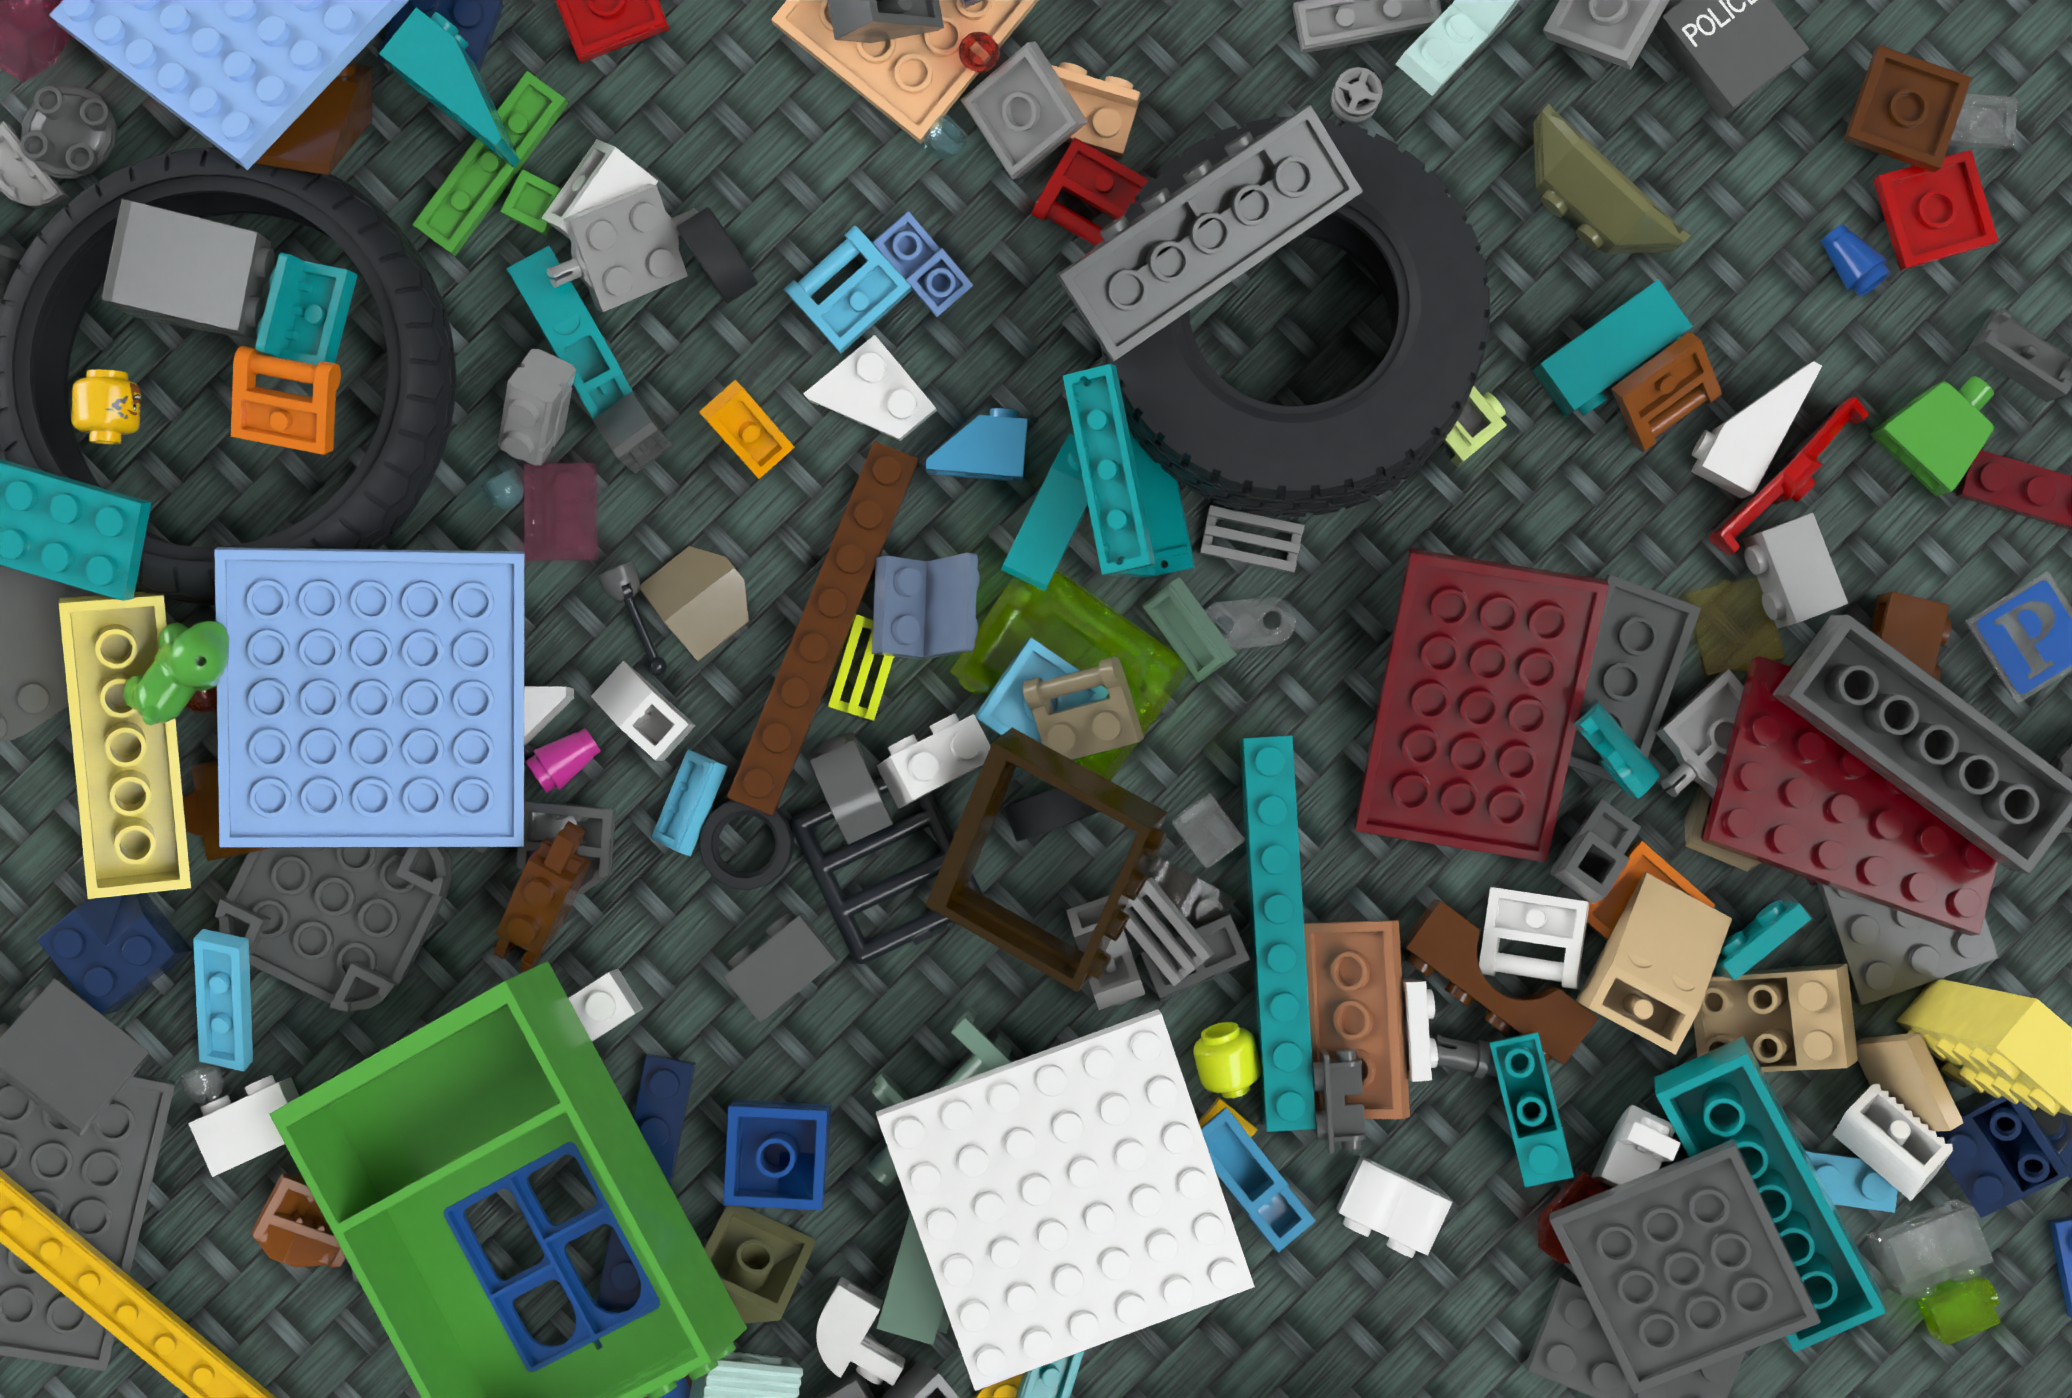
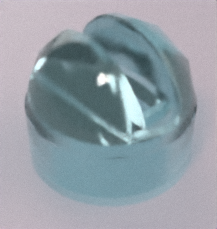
[924,116,966,159]
[481,469,524,509]

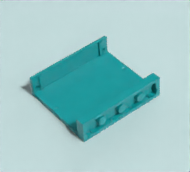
[1063,364,1195,578]

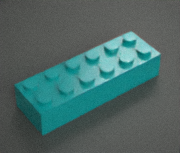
[1654,1036,1886,1353]

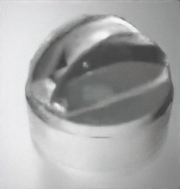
[180,1065,223,1104]

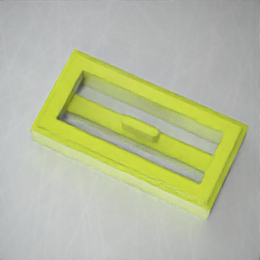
[828,614,894,721]

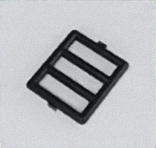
[790,774,983,964]

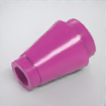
[525,728,601,793]

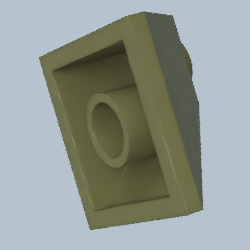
[705,1206,817,1323]

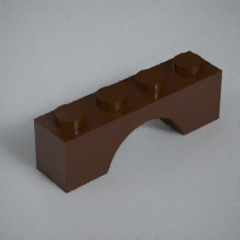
[1400,899,1599,1065]

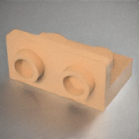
[1051,62,1140,158]

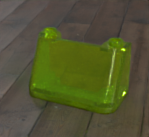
[949,569,1187,781]

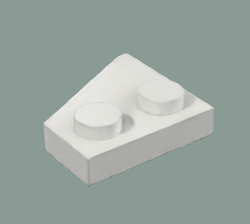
[804,335,937,441]

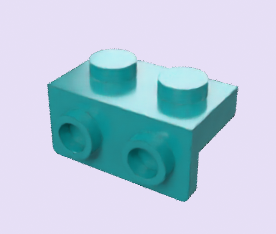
[255,253,357,365]

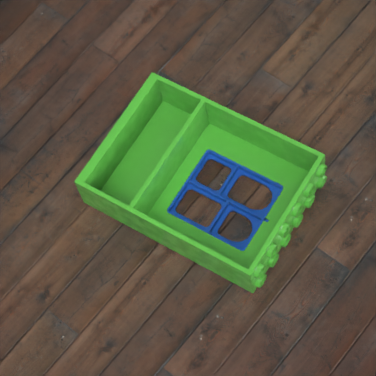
[269,961,747,1398]

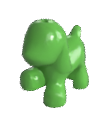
[123,621,229,725]

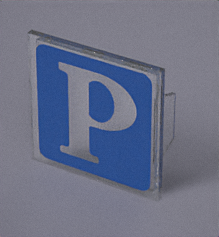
[1965,571,2072,704]

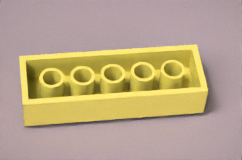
[59,592,191,899]
[1896,979,2072,1116]

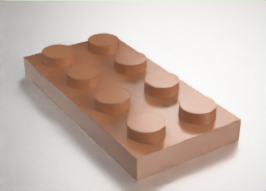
[1304,920,1410,1119]

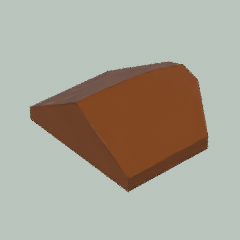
[251,1173,346,1268]

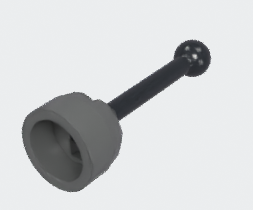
[598,561,667,676]

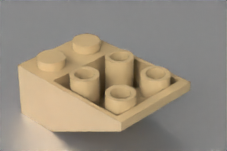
[1576,872,1732,1055]
[1694,963,1858,1072]

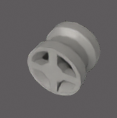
[1330,67,1383,124]

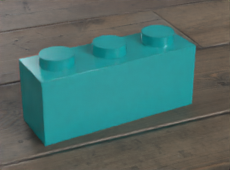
[1532,279,1693,417]

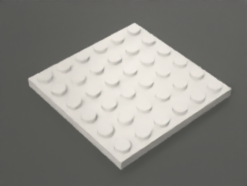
[876,1009,1254,1391]

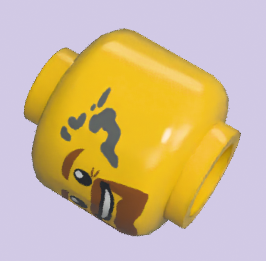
[71,369,141,444]

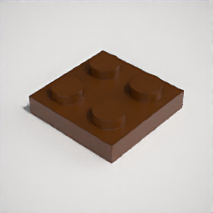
[1843,45,1972,173]

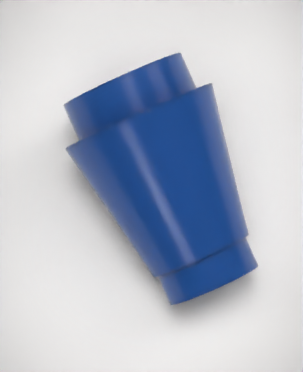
[1820,224,1891,298]

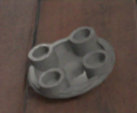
[20,86,117,179]

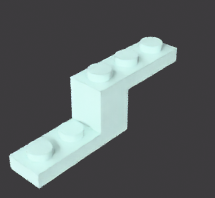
[1396,0,1520,96]

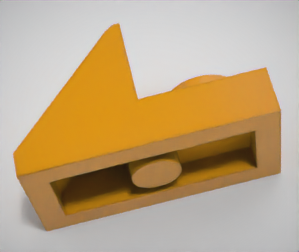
[699,380,795,479]

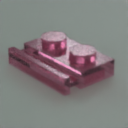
[524,463,598,562]

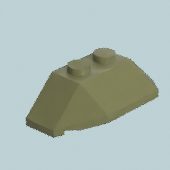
[1533,104,1691,254]

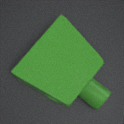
[1870,376,1994,497]

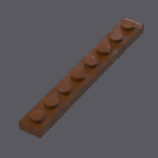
[727,441,919,817]

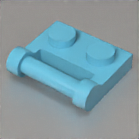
[783,225,912,354]

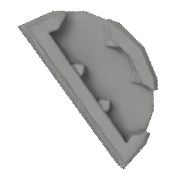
[0,121,69,208]

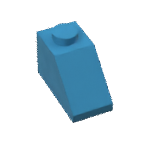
[926,408,1028,482]

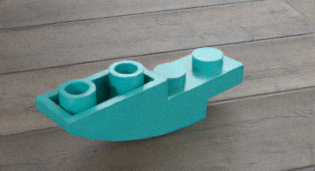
[506,246,634,439]

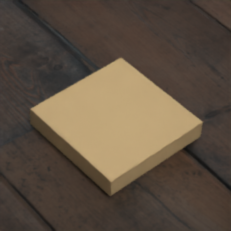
[1856,1033,1963,1131]

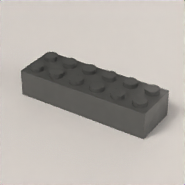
[1772,615,2072,874]

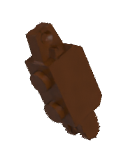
[494,821,591,971]

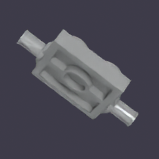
[547,184,698,312]
[1655,669,1744,799]

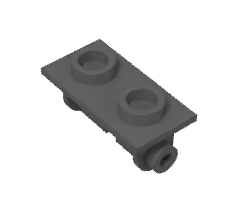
[1312,1048,1366,1154]

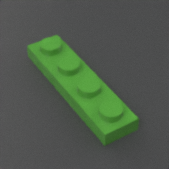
[412,71,569,257]

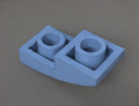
[871,211,973,317]

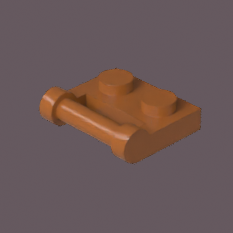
[1611,331,1722,452]

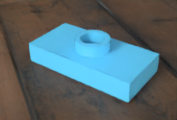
[651,749,728,857]

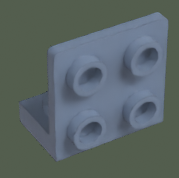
[872,553,980,660]

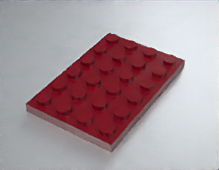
[1354,548,1609,862]
[1702,655,1998,936]

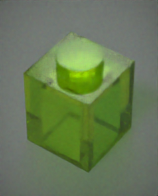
[1912,1269,2001,1346]

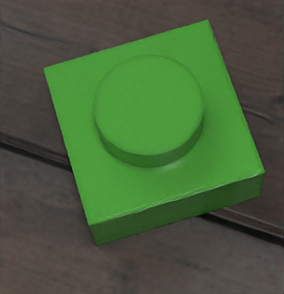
[500,169,561,237]

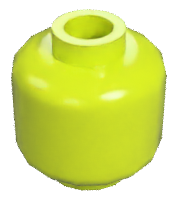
[1193,1022,1261,1098]

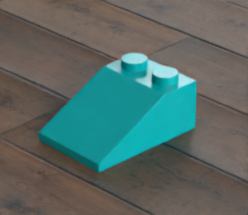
[379,7,520,168]

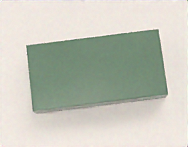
[1142,577,1237,682]

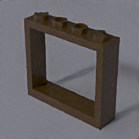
[925,727,1168,992]

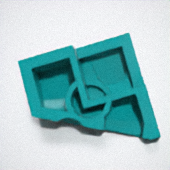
[1573,699,1660,799]

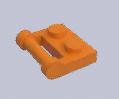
[231,346,341,455]

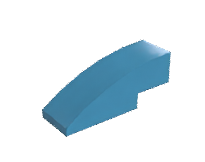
[1201,1107,1316,1253]

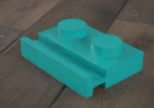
[1714,900,1812,981]

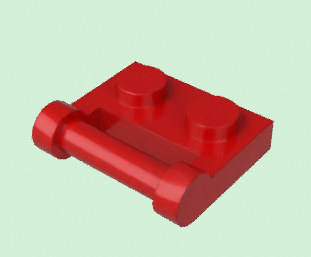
[1031,137,1149,246]

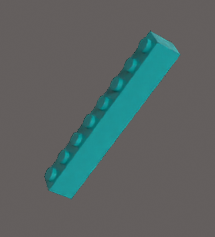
[1239,736,1316,1132]

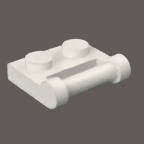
[1479,887,1590,989]

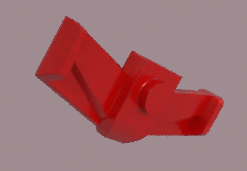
[1709,397,1869,556]

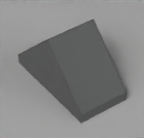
[593,391,674,474]

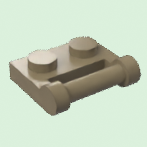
[1023,656,1144,760]

